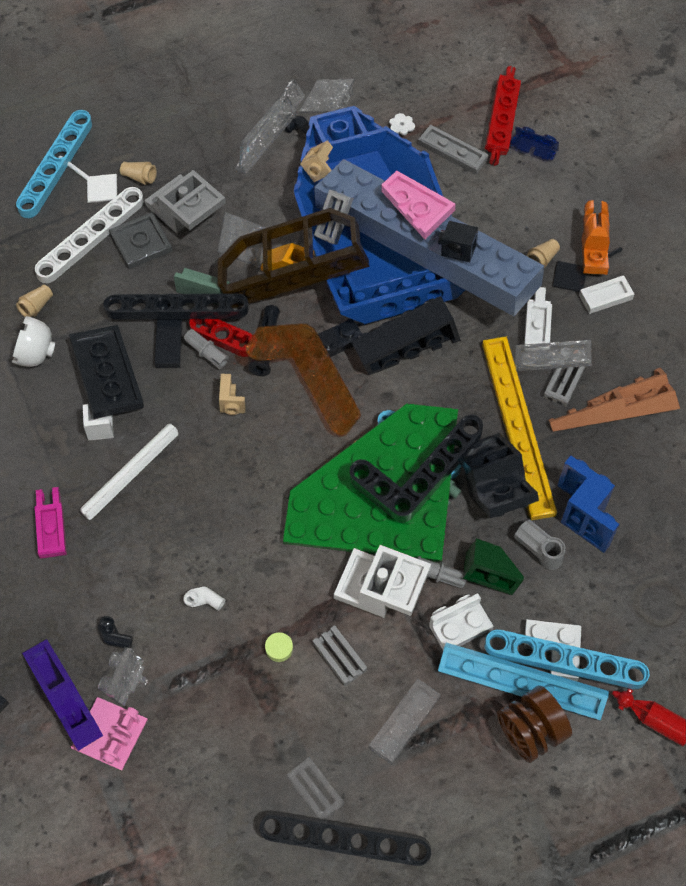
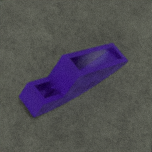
[22,639,103,751]

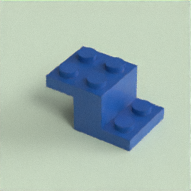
[557,456,619,553]

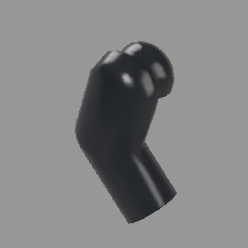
[283,116,309,135]

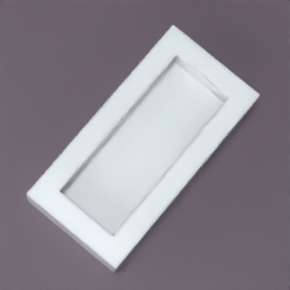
[579,275,634,314]

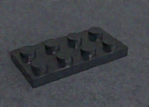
[69,325,144,419]

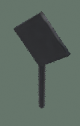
[552,247,623,292]

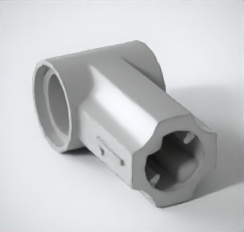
[514,519,566,570]

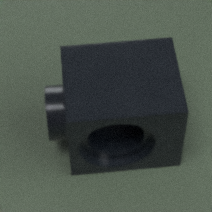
[438,221,478,263]

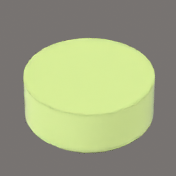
[265,633,293,662]

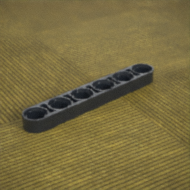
[103,294,249,320]
[259,812,431,866]

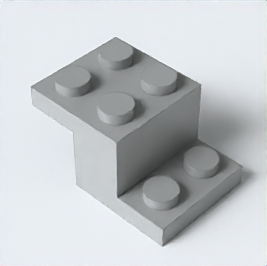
[145,170,226,233]

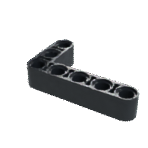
[350,415,483,523]

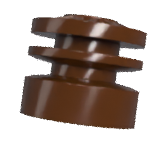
[497,685,572,763]

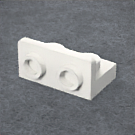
[429,594,493,650]

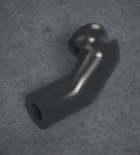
[98,616,133,650]

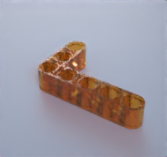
[246,324,361,436]

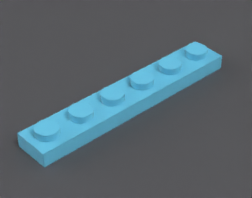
[438,642,609,720]

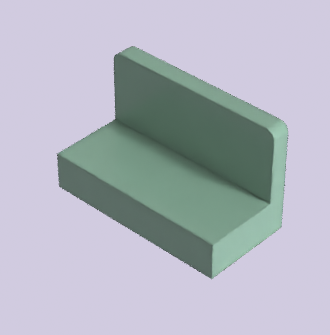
[174,268,230,305]

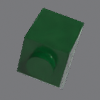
[463,538,524,595]

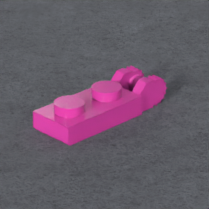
[35,487,67,559]

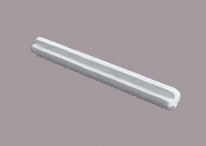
[80,424,178,520]

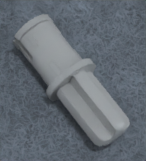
[184,329,229,369]
[417,556,467,588]

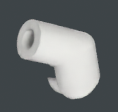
[183,587,226,611]

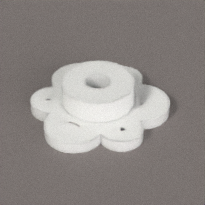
[389,113,415,135]

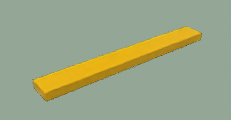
[482,336,557,521]

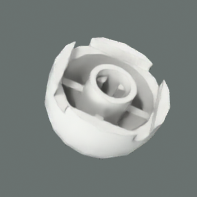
[12,316,56,367]

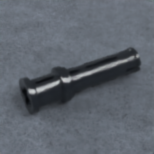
[248,305,280,376]

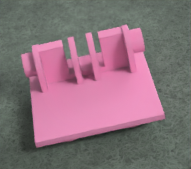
[71,697,148,771]

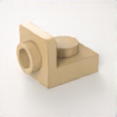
[300,140,333,182]
[219,374,246,415]

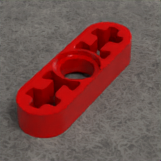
[189,319,255,357]

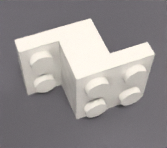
[334,545,431,618]

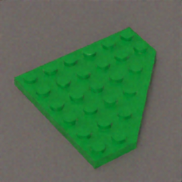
[283,404,458,563]

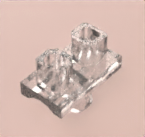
[98,647,148,706]

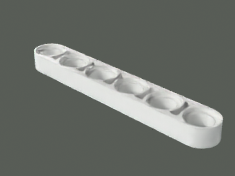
[35,187,144,283]

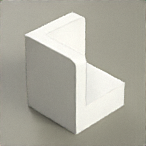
[83,404,114,441]

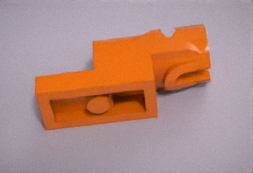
[582,200,610,275]

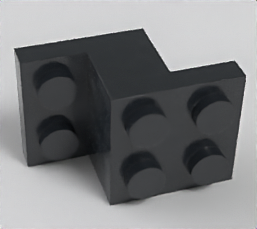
[453,433,539,518]

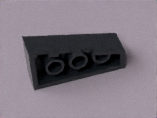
[352,296,461,375]

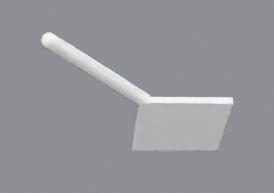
[58,156,117,203]

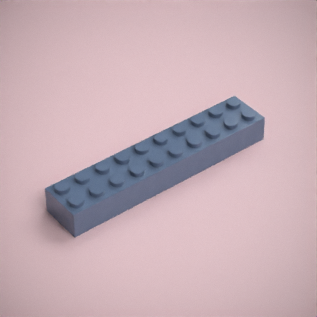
[314,159,544,316]

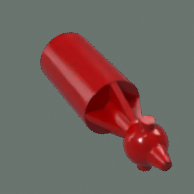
[612,688,686,747]

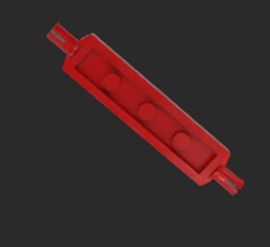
[484,66,521,166]

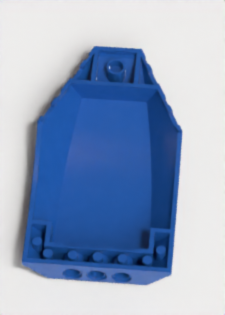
[294,106,465,324]

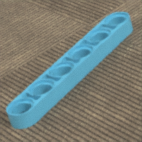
[16,110,92,218]
[485,630,650,689]

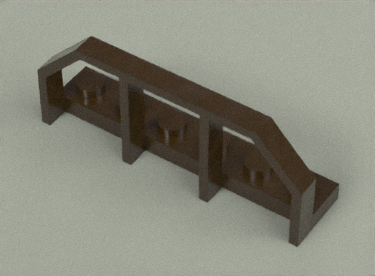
[217,208,369,308]

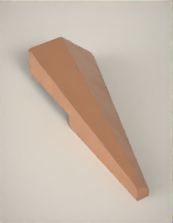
[549,367,680,432]

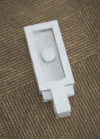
[524,287,552,351]

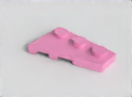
[382,171,456,239]

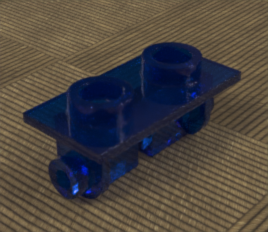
[510,126,559,161]

